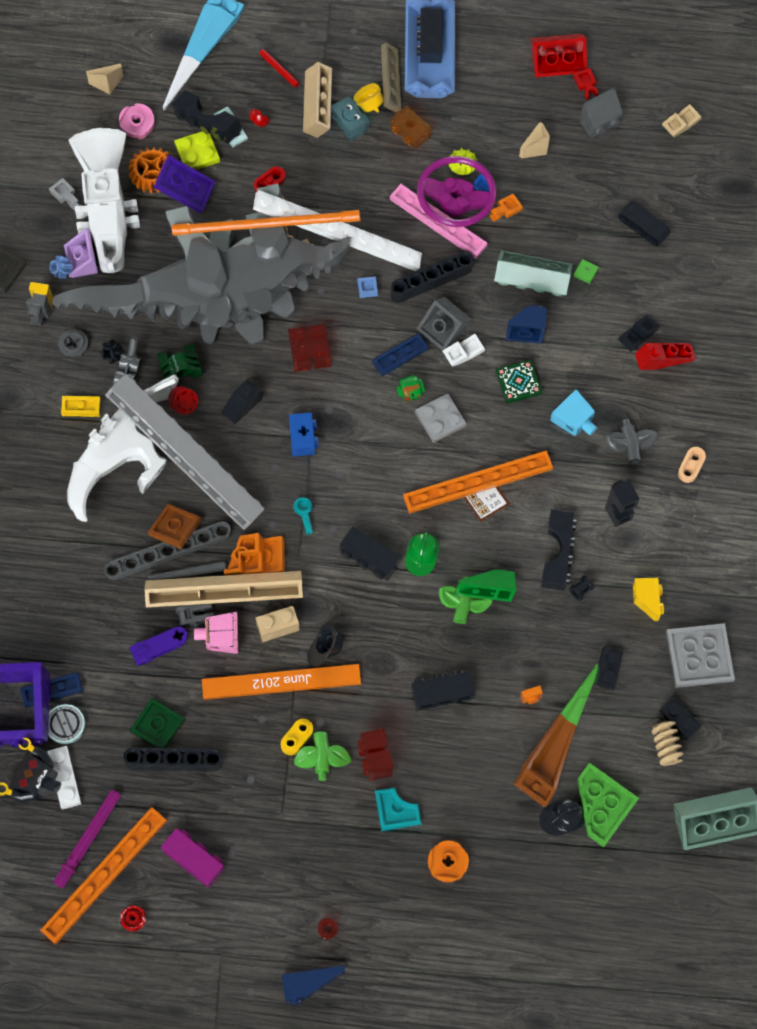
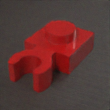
[573,68,598,100]

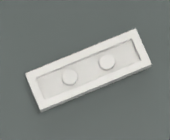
[47,746,81,810]

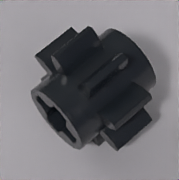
[100,339,124,364]

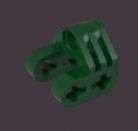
[156,344,203,379]

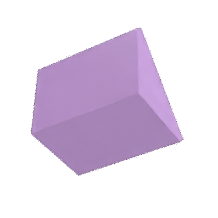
[64,228,98,278]

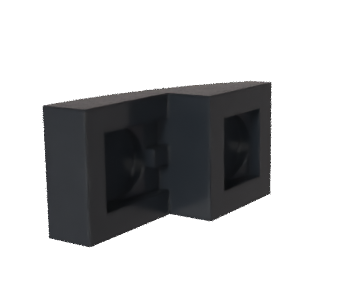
[618,315,660,352]

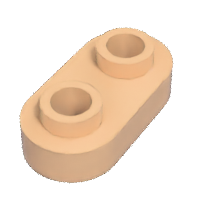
[678,447,706,483]

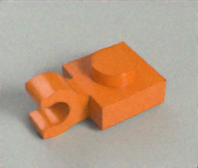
[489,194,523,222]

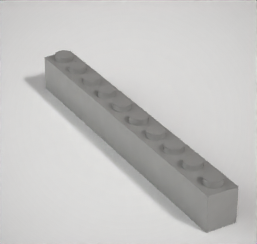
[105,374,264,530]

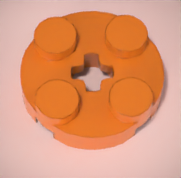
[428,841,469,883]

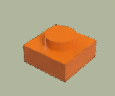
[520,686,543,704]

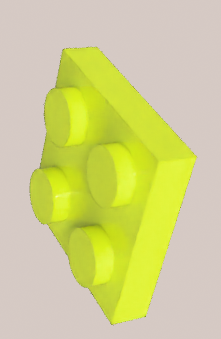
[174,131,220,170]

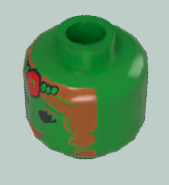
[396,375,425,402]

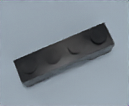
[172,90,242,144]
[541,509,577,591]

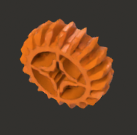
[128,147,173,194]

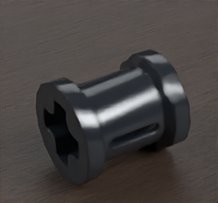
[569,575,595,601]

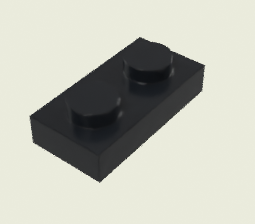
[594,646,623,690]
[659,697,702,740]

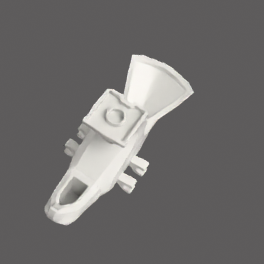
[68,128,140,273]
[67,375,179,522]

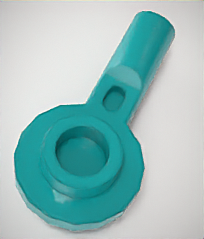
[293,497,313,535]

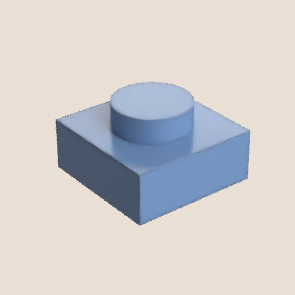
[357,277,378,298]

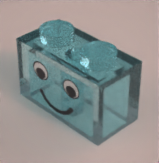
[331,96,369,141]

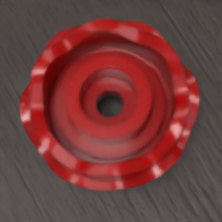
[249,108,270,128]
[120,905,146,931]

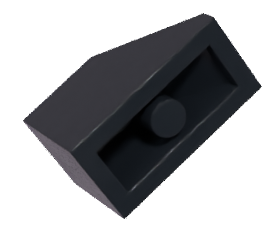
[222,379,262,424]

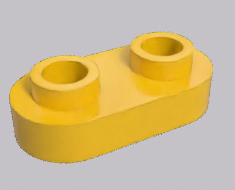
[281,719,313,755]

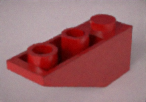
[635,343,696,370]

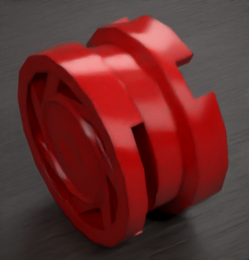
[168,386,198,415]

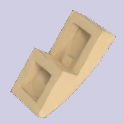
[662,104,701,137]

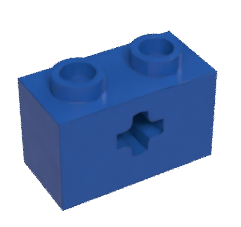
[289,413,318,457]

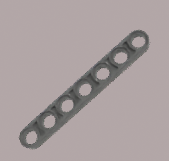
[104,521,231,580]

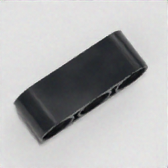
[618,201,671,247]

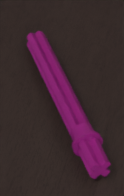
[53,790,121,889]

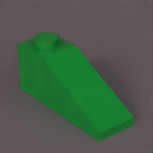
[454,569,516,602]

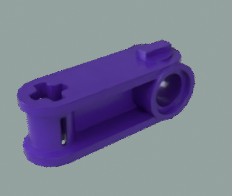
[129,627,187,666]

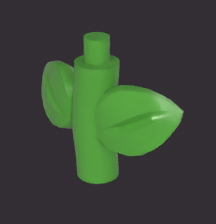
[439,577,493,624]
[294,732,351,781]

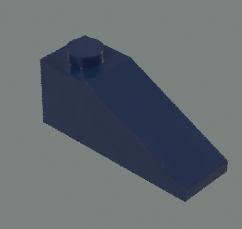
[282,966,345,1005]

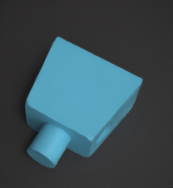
[550,390,597,436]

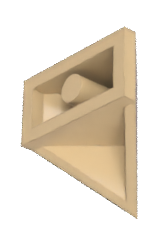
[86,64,123,94]
[519,122,550,158]

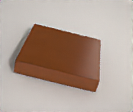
[148,504,201,549]

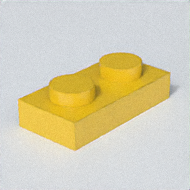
[61,396,101,417]

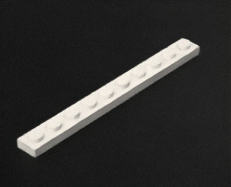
[253,190,422,271]

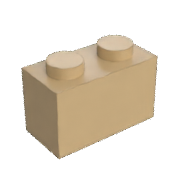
[256,606,299,642]

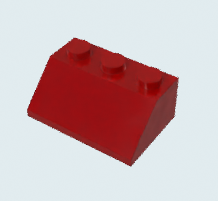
[530,33,587,78]

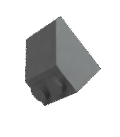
[580,88,623,139]
[416,297,472,351]

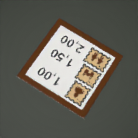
[463,487,510,522]

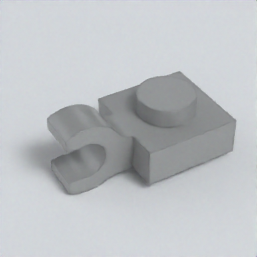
[49,178,80,210]

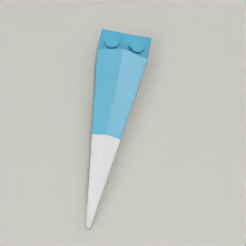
[163,0,245,110]

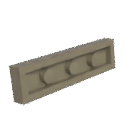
[381,43,401,112]

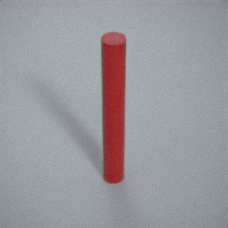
[259,49,300,88]

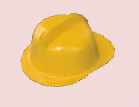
[353,83,384,113]

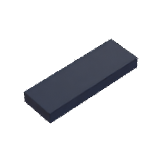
[372,333,429,377]
[20,672,83,708]

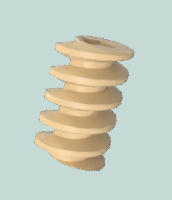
[652,721,683,766]

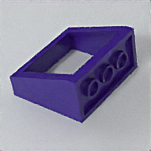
[0,662,51,747]

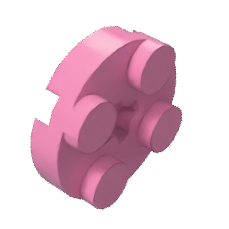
[119,103,155,139]

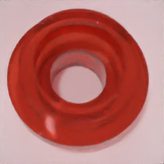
[317,918,338,939]

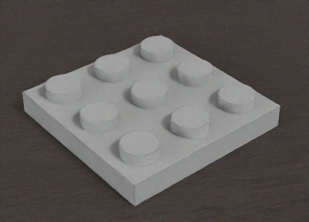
[666,623,735,688]

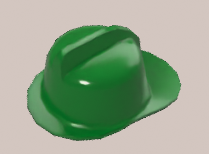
[405,532,439,576]

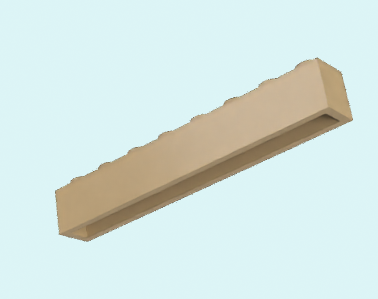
[144,571,303,607]

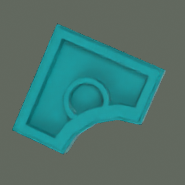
[375,787,421,831]

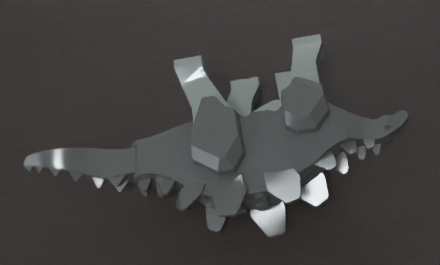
[52,184,350,345]

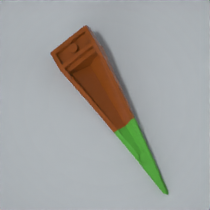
[513,663,599,807]

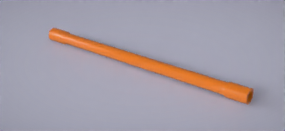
[172,210,360,236]

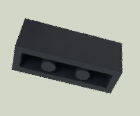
[416,8,442,63]
[340,526,401,581]
[411,670,475,711]

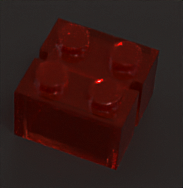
[288,324,331,372]
[357,728,393,781]

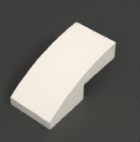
[443,334,485,367]

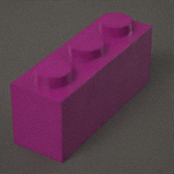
[160,828,225,888]

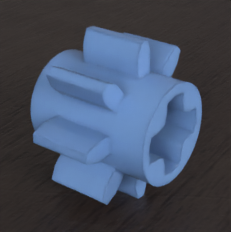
[49,256,73,279]

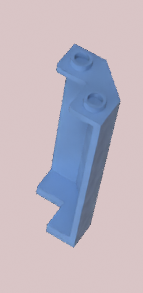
[405,0,455,98]

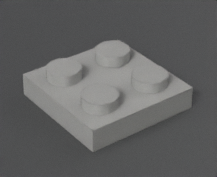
[415,394,466,443]

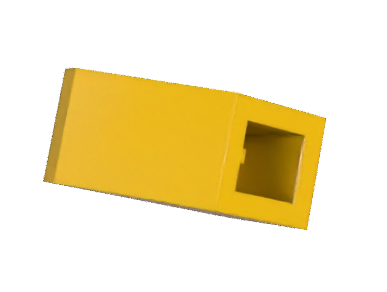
[633,578,664,621]

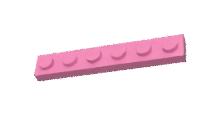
[390,184,487,259]

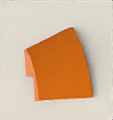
[224,533,285,575]

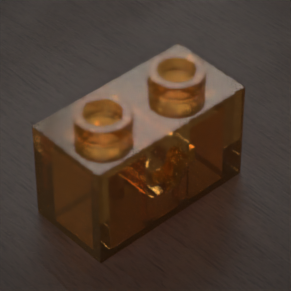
[391,105,431,150]

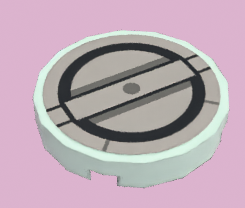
[48,704,86,745]

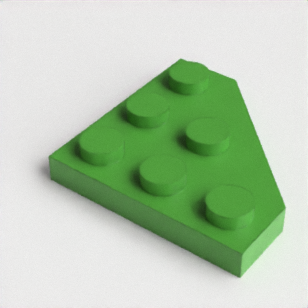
[577,763,639,847]

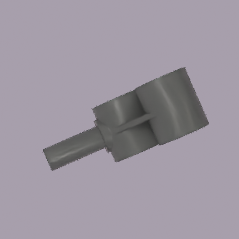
[113,337,142,385]

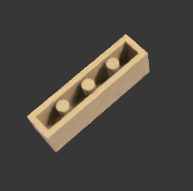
[303,62,332,138]

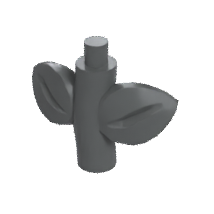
[606,419,658,464]

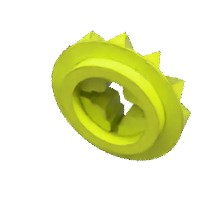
[449,148,477,175]

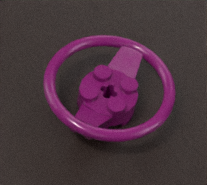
[417,156,497,227]

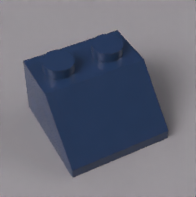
[505,305,547,344]

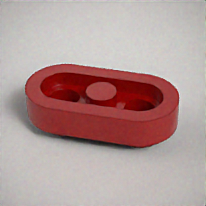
[254,166,286,193]

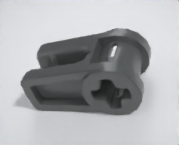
[175,603,215,629]

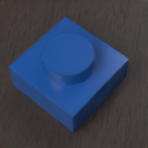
[472,174,489,192]

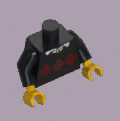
[0,738,61,803]

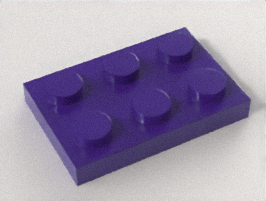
[153,155,216,214]

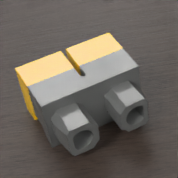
[26,282,53,326]

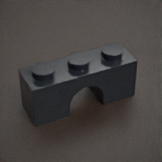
[605,479,640,527]

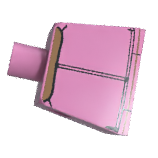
[194,612,238,654]

